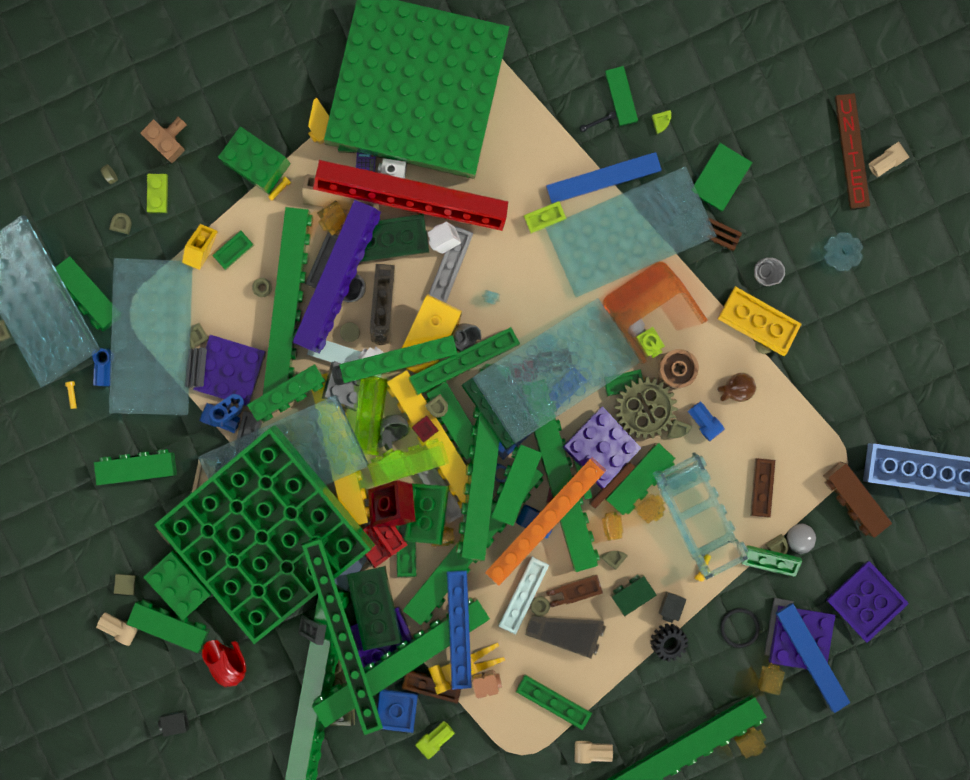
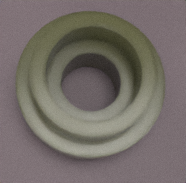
[252,278,272,297]

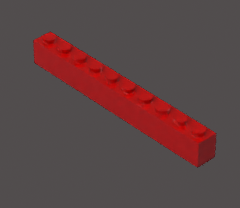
[313,160,509,231]

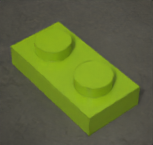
[147,174,168,213]
[524,201,566,234]

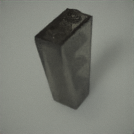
[370,264,396,345]
[525,615,606,659]

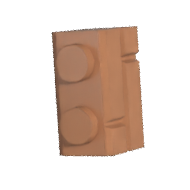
[472,669,502,699]

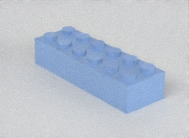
[863,444,970,497]

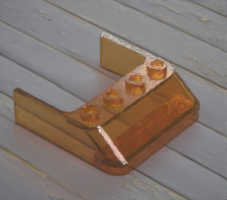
[603,262,708,364]

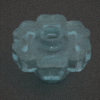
[824,232,863,271]

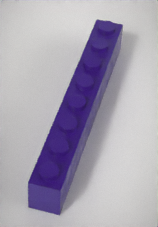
[293,200,381,354]

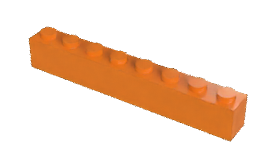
[485,457,607,586]

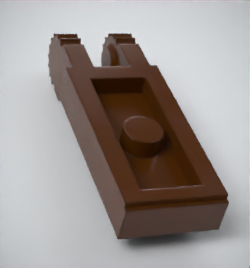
[546,574,603,607]

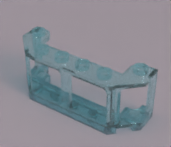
[653,452,748,580]

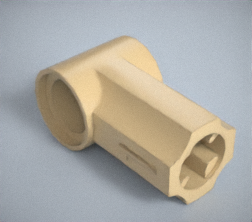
[868,142,909,177]
[96,612,138,646]
[574,741,613,763]

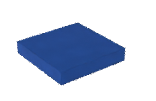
[377,689,418,733]

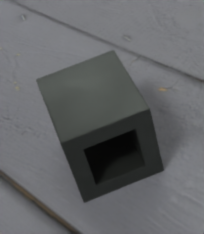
[659,591,687,623]
[158,710,190,737]

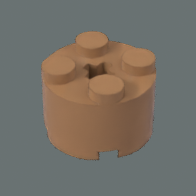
[658,349,699,389]

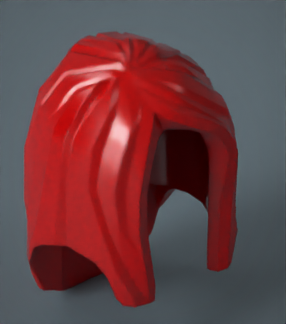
[201,640,246,687]

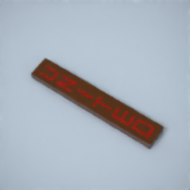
[835,93,870,209]

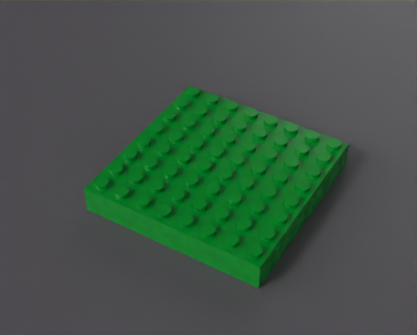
[324,0,510,179]
[154,425,375,644]

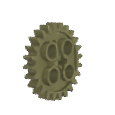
[614,376,678,439]

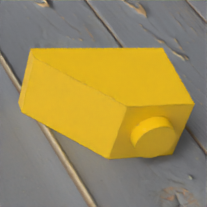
[308,98,329,144]
[182,224,218,270]

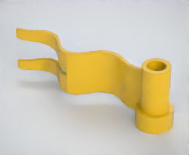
[428,643,505,695]

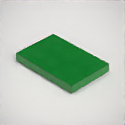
[690,143,753,212]
[404,483,449,545]

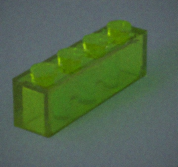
[352,376,388,456]
[367,438,449,487]

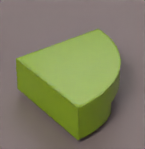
[652,110,671,134]

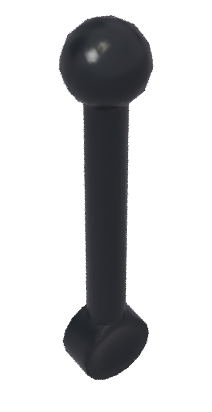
[579,111,616,132]

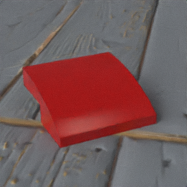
[363,524,407,568]

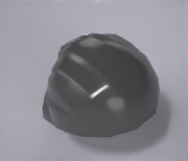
[378,414,409,451]

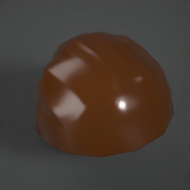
[717,373,757,402]

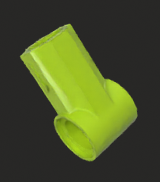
[415,721,455,759]

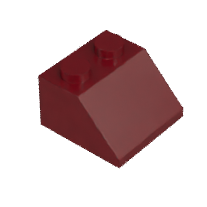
[368,480,415,527]

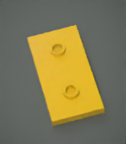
[717,286,801,356]
[402,294,462,374]

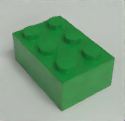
[218,126,291,194]
[143,549,212,620]

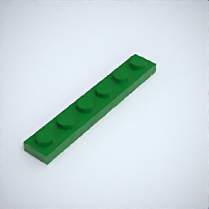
[408,327,520,396]
[339,335,458,383]

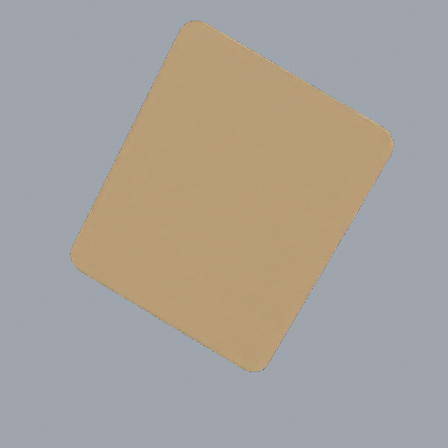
[129,59,848,755]

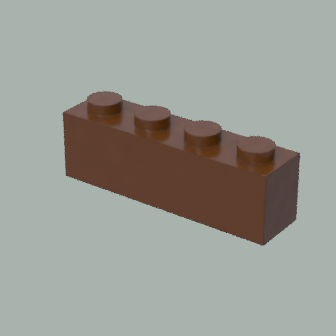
[823,461,892,538]

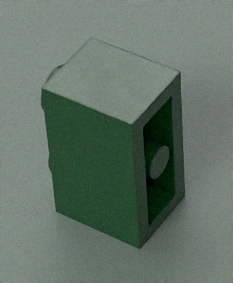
[610,574,657,617]

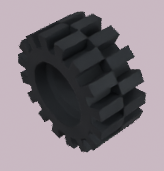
[650,623,688,662]

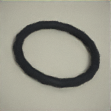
[720,608,760,648]

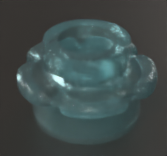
[482,290,500,304]

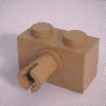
[141,117,187,163]

